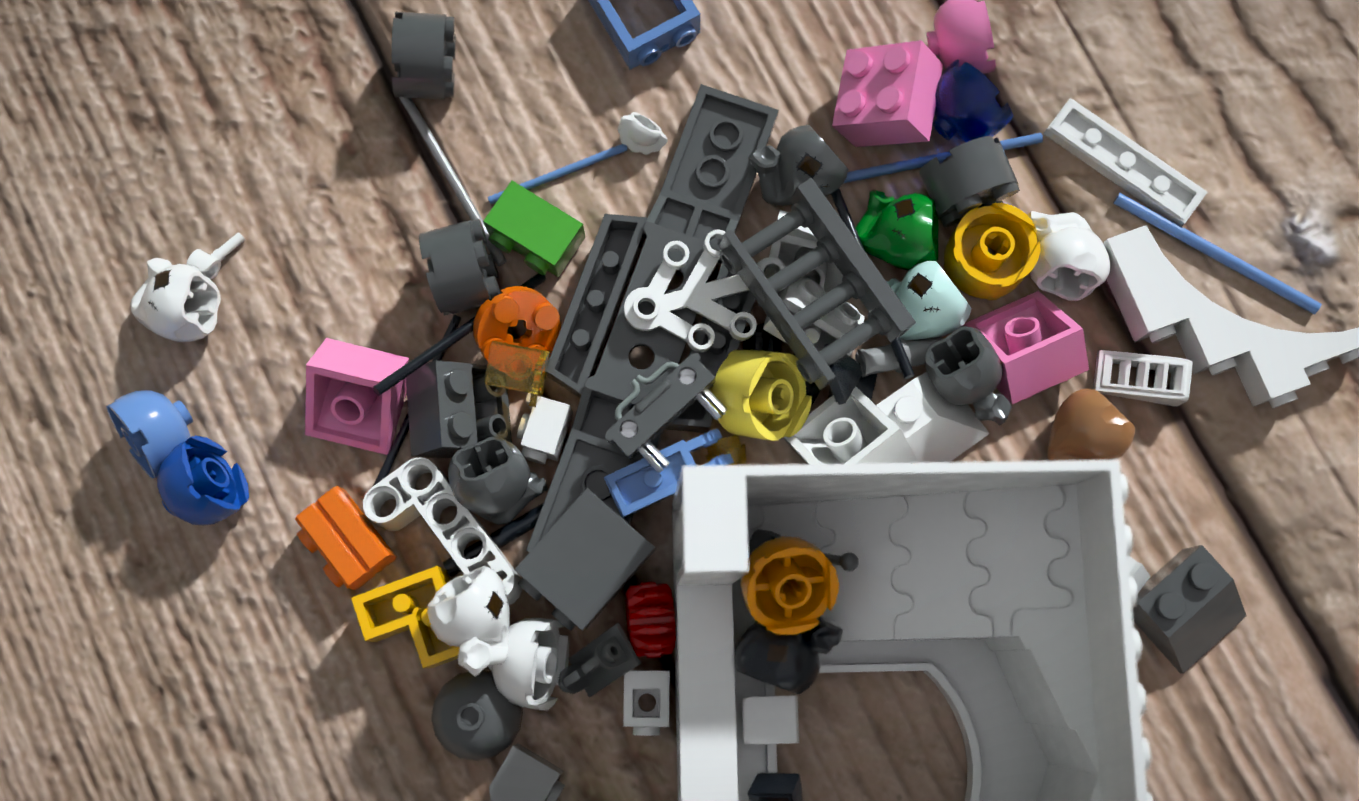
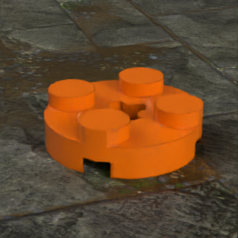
[473,286,561,373]

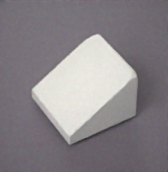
[742,695,799,744]

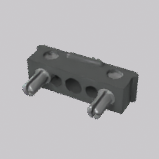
[605,353,727,473]

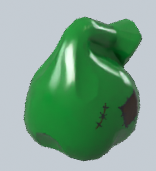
[855,190,939,271]

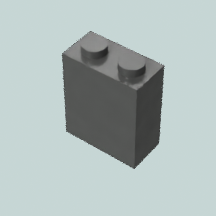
[514,488,656,631]

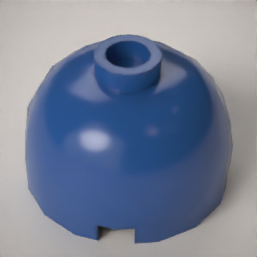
[157,435,249,526]

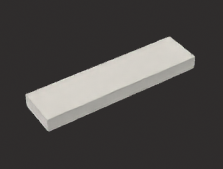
[1044,98,1207,226]

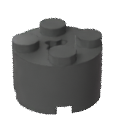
[392,11,456,100]
[919,136,1020,227]
[419,219,500,315]

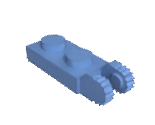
[603,428,734,518]

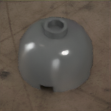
[431,670,523,761]

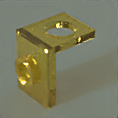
[485,341,550,407]

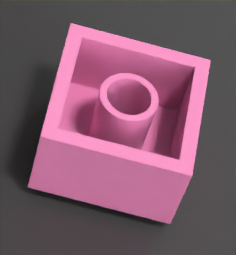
[832,40,943,147]

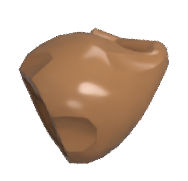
[1047,389,1135,461]

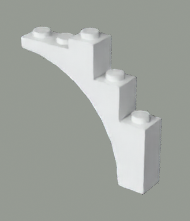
[1103,225,1359,409]

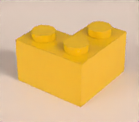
[351,566,459,668]

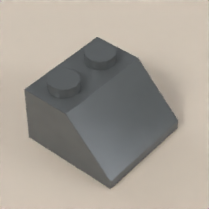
[1132,545,1247,673]

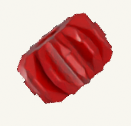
[625,582,676,658]

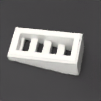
[1093,350,1193,407]

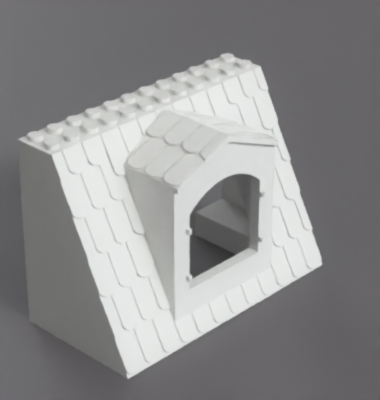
[672,460,1153,801]

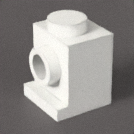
[517,393,573,464]
[623,670,670,736]

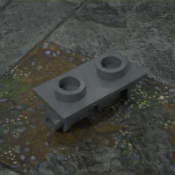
[558,623,641,697]

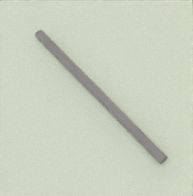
[399,97,507,266]

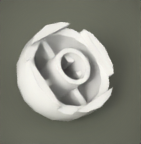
[488,618,569,711]

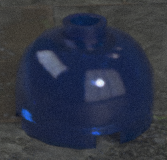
[933,60,1013,143]

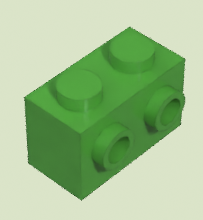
[483,180,586,277]

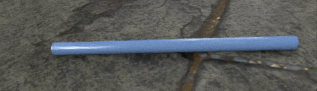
[488,144,628,204]

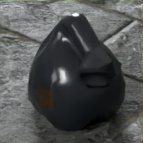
[734,616,843,695]

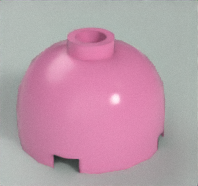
[926,0,996,76]

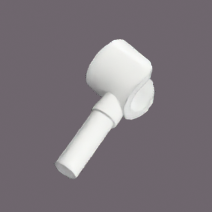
[187,232,245,279]

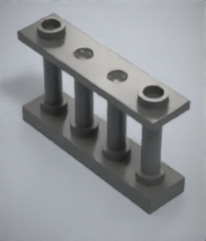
[719,178,916,390]

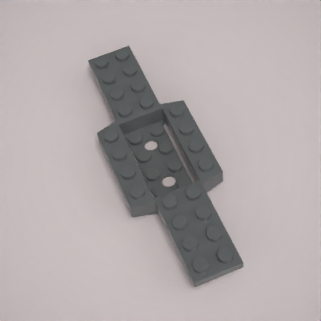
[526,84,779,552]

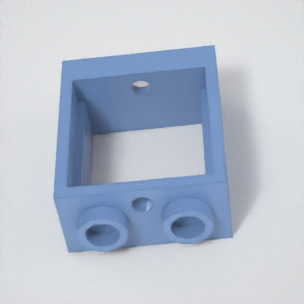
[588,0,701,70]

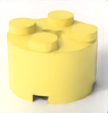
[706,350,812,441]

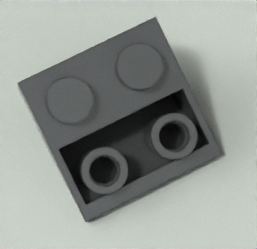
[406,360,512,458]

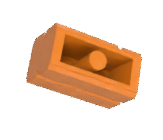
[295,486,397,590]

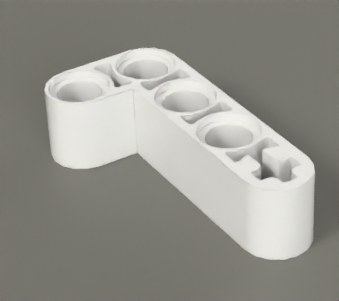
[363,457,522,605]

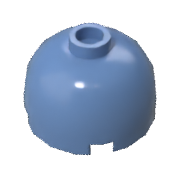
[106,390,193,479]

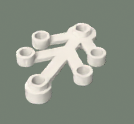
[624,230,786,352]

